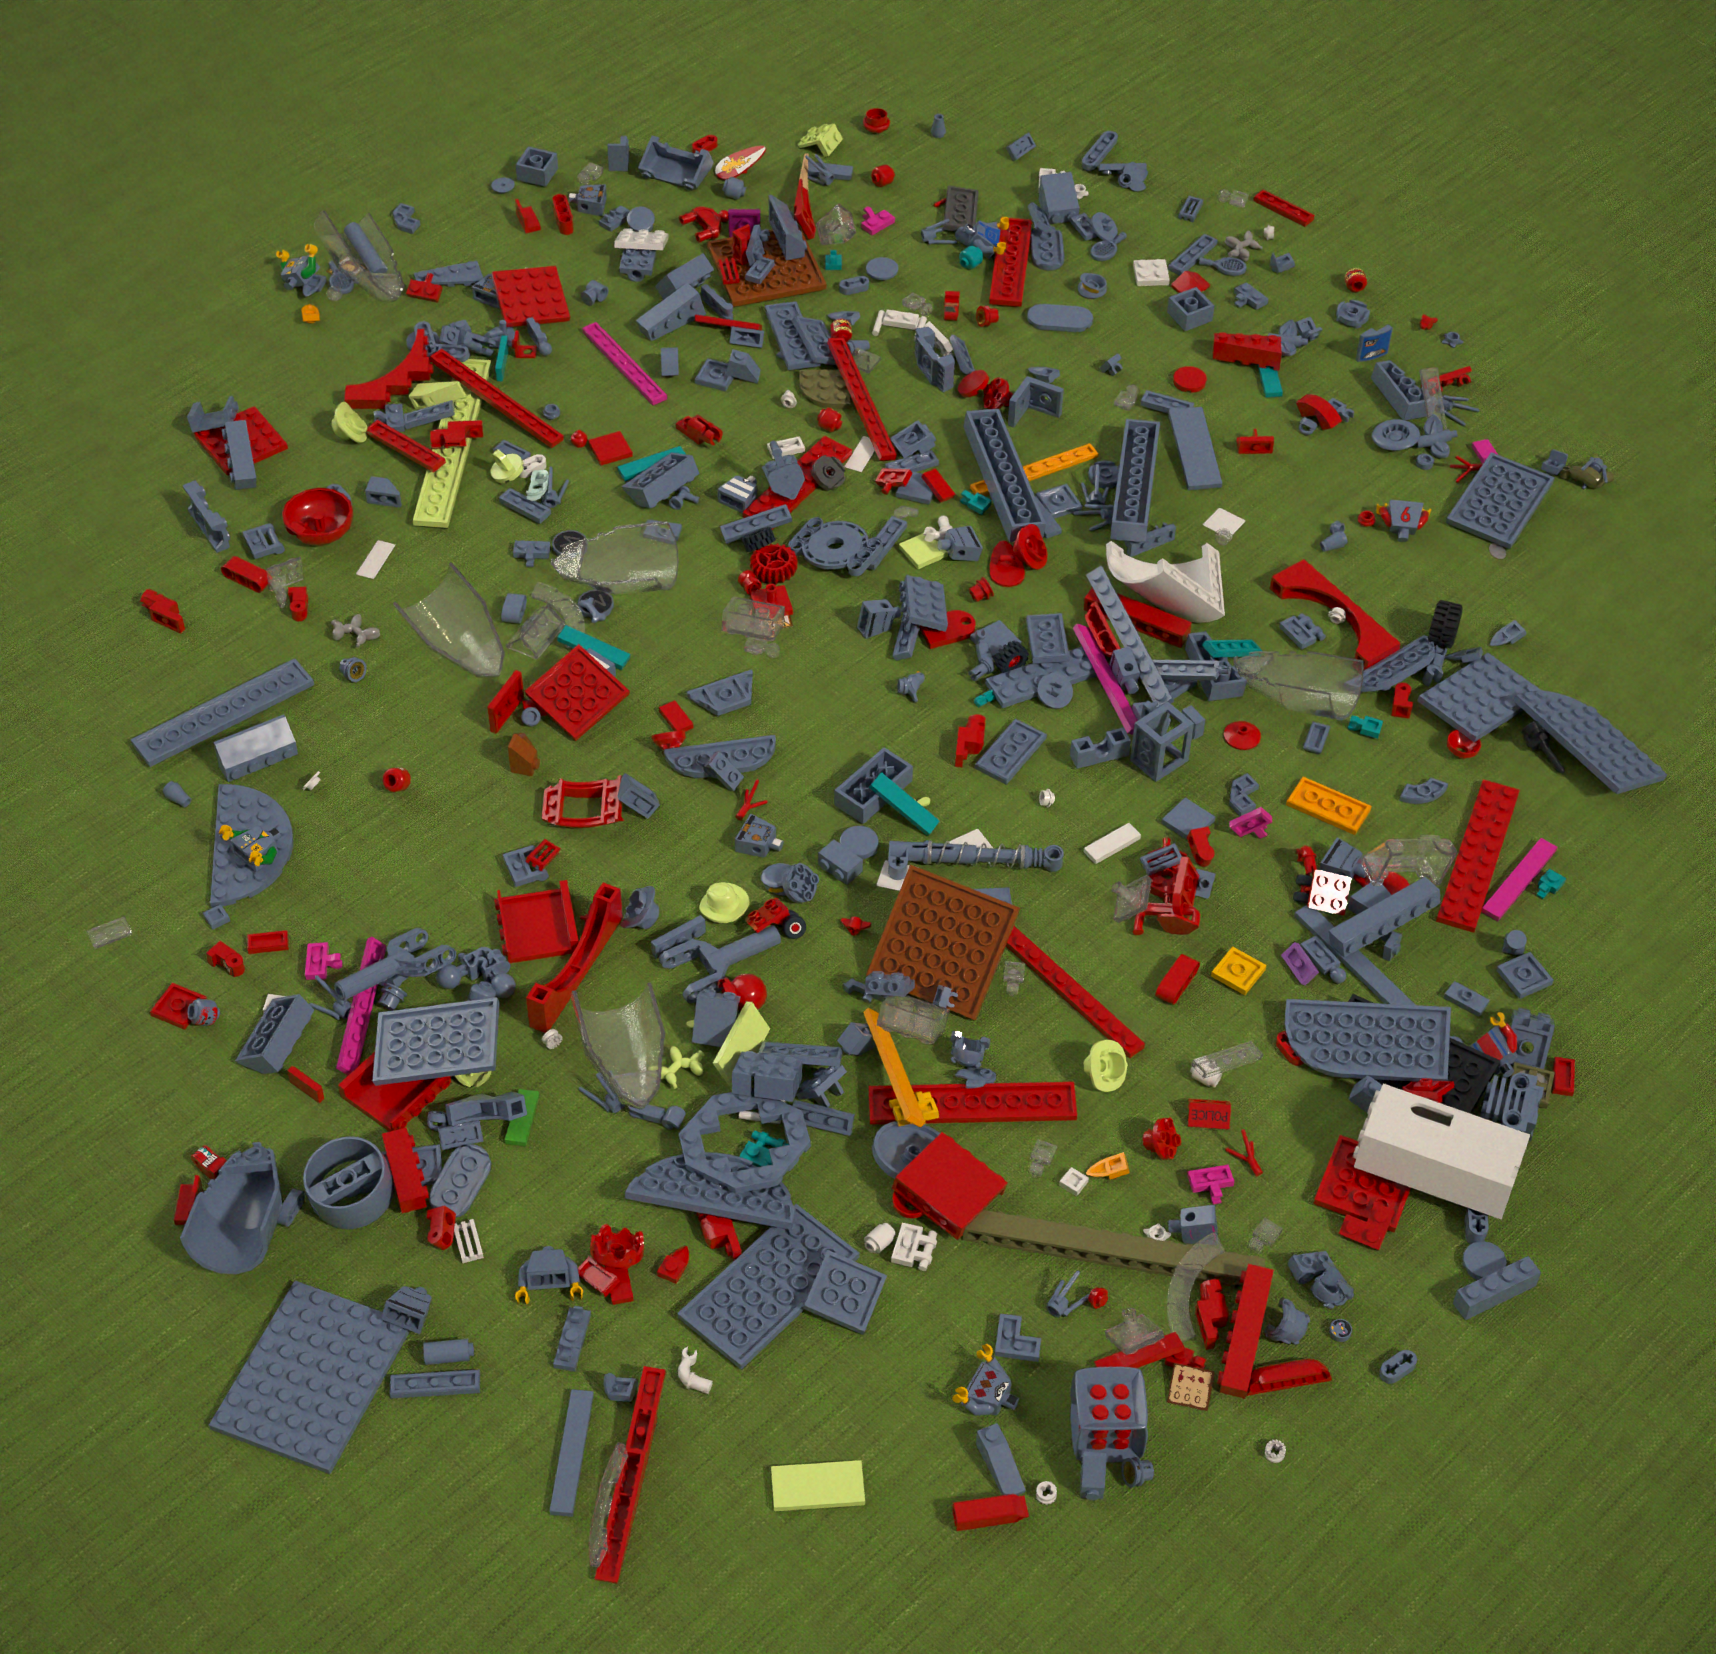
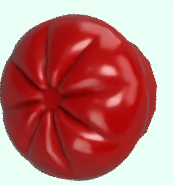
[863,108,890,133]

